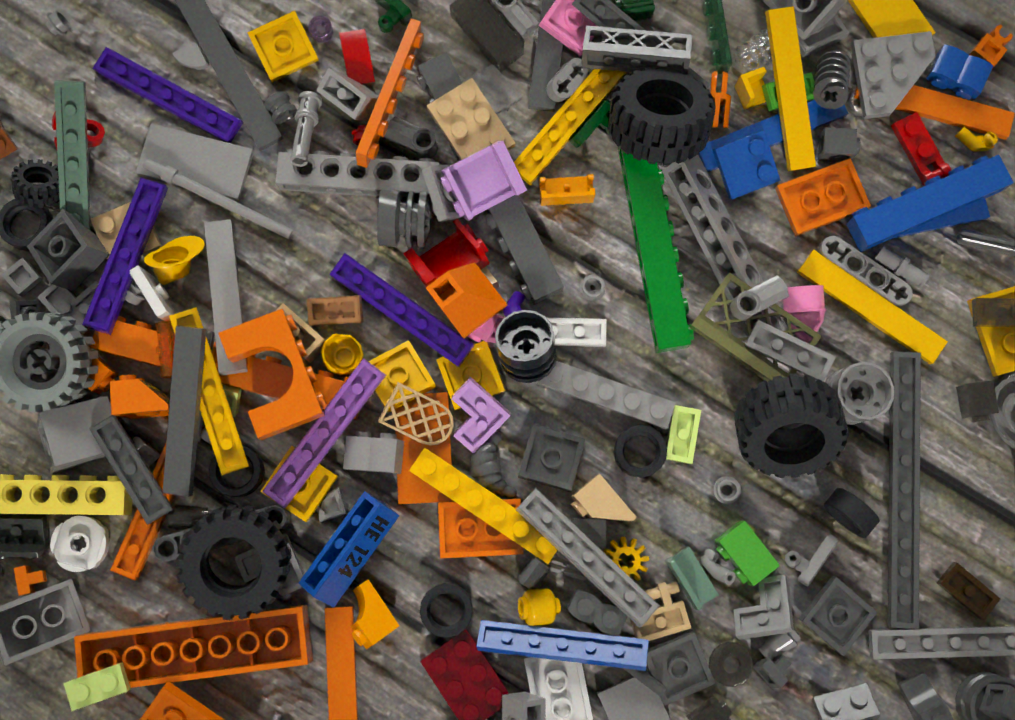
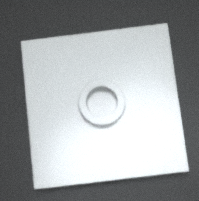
[130,266,176,325]

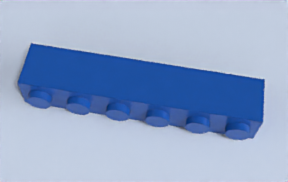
[846,155,1014,252]

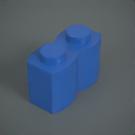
[926,44,993,100]

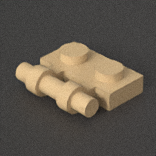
[630,582,691,641]

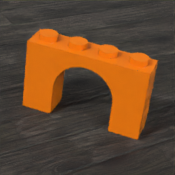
[218,309,327,440]

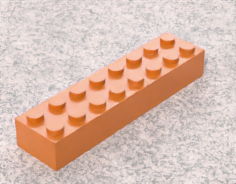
[74,604,313,688]

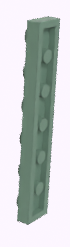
[54,80,91,231]

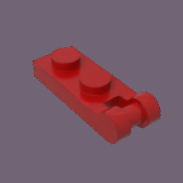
[891,112,951,186]

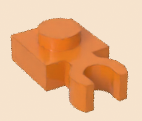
[969,24,1013,67]

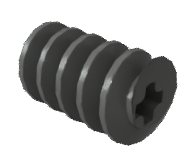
[813,50,850,109]

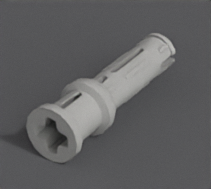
[290,91,322,167]

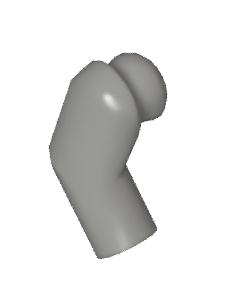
[701,549,735,585]

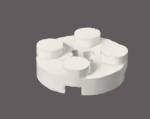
[50,516,110,572]

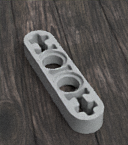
[818,236,913,307]

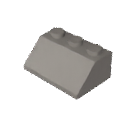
[762,0,848,40]

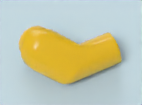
[955,126,998,152]

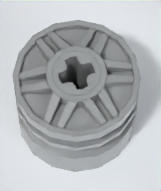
[825,362,894,425]

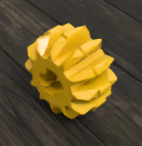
[603,536,649,581]

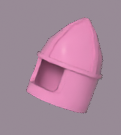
[783,285,827,343]

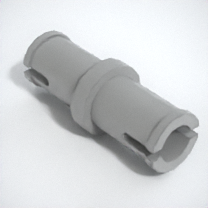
[874,245,930,289]

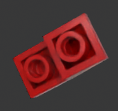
[339,29,375,84]

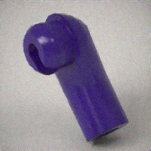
[503,291,525,317]

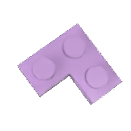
[451,377,511,454]

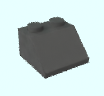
[27,209,109,292]

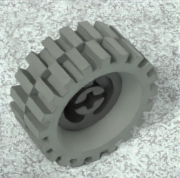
[0,312,99,412]

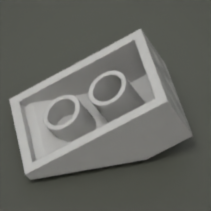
[0,579,91,666]

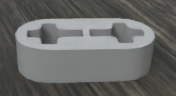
[546,58,588,102]

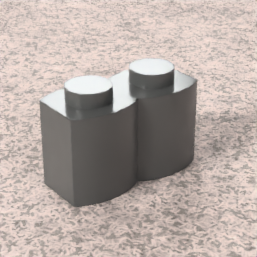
[566,589,627,636]

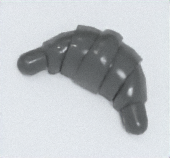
[470,432,517,498]

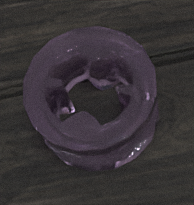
[308,15,333,43]

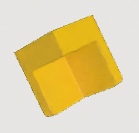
[734,67,767,110]

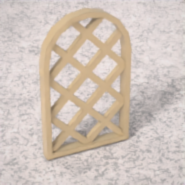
[378,382,454,446]

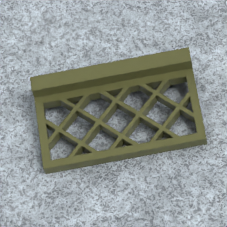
[690,272,822,382]

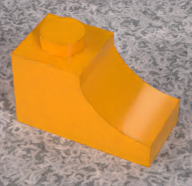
[351,579,400,649]

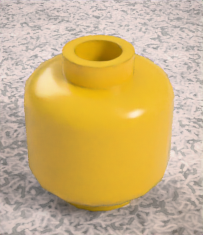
[518,588,561,626]

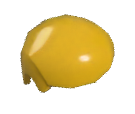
[321,333,364,375]

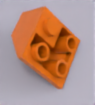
[426,262,508,339]

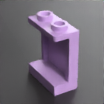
[440,140,527,221]

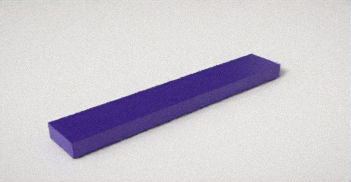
[92,47,243,143]
[82,178,168,335]
[329,253,475,367]

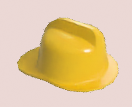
[144,236,205,285]

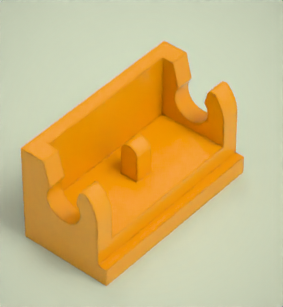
[539,174,595,206]

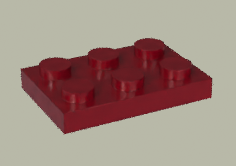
[420,628,510,720]

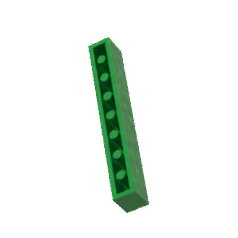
[618,146,694,353]

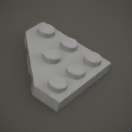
[851,31,936,119]

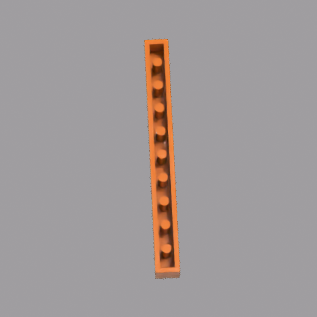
[90,316,360,420]

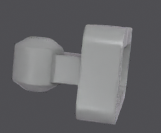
[785,533,839,587]

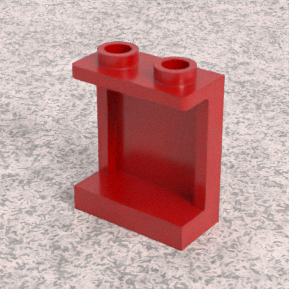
[403,219,490,287]

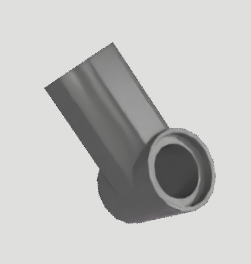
[384,116,438,159]

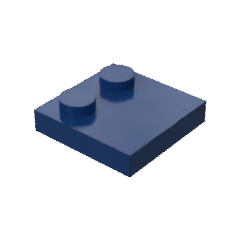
[712,130,781,199]

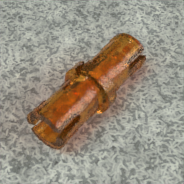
[156,321,175,378]

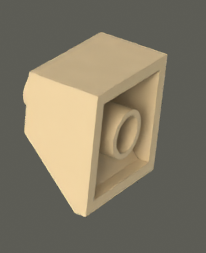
[571,474,637,521]

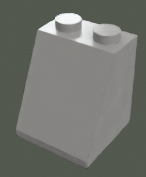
[36,396,118,476]

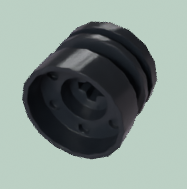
[495,310,557,383]

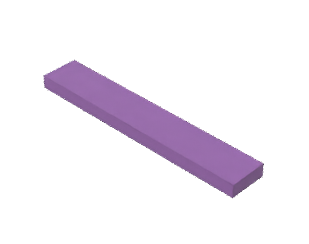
[262,358,386,508]

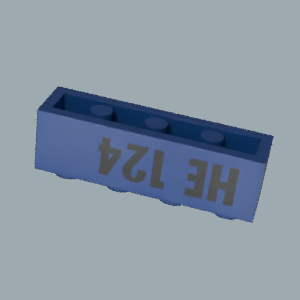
[299,491,400,607]

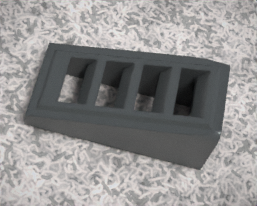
[518,557,550,589]

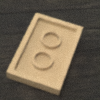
[427,78,516,160]

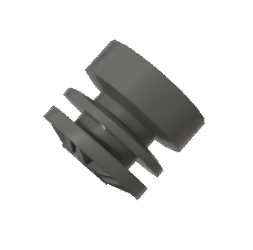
[377,189,432,248]

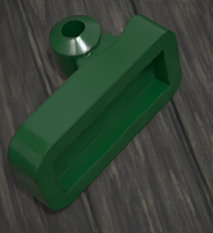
[375,0,413,33]
[569,100,611,148]

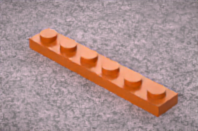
[356,19,424,168]

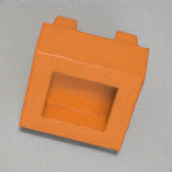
[14,565,48,596]

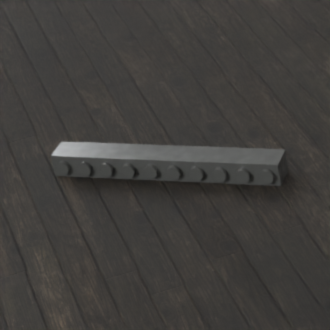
[416,52,564,305]

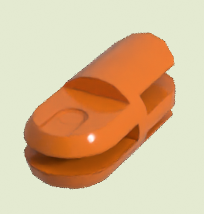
[710,71,731,128]

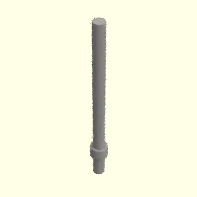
[143,158,293,239]

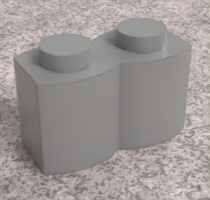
[343,431,404,474]

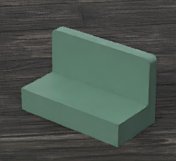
[665,547,719,611]

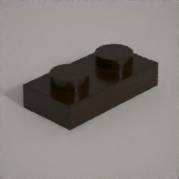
[937,562,1001,620]

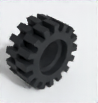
[11,159,60,208]

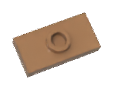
[307,295,363,326]

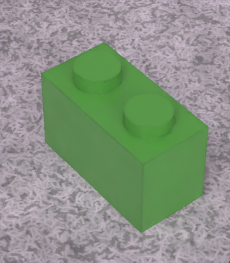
[714,521,780,586]

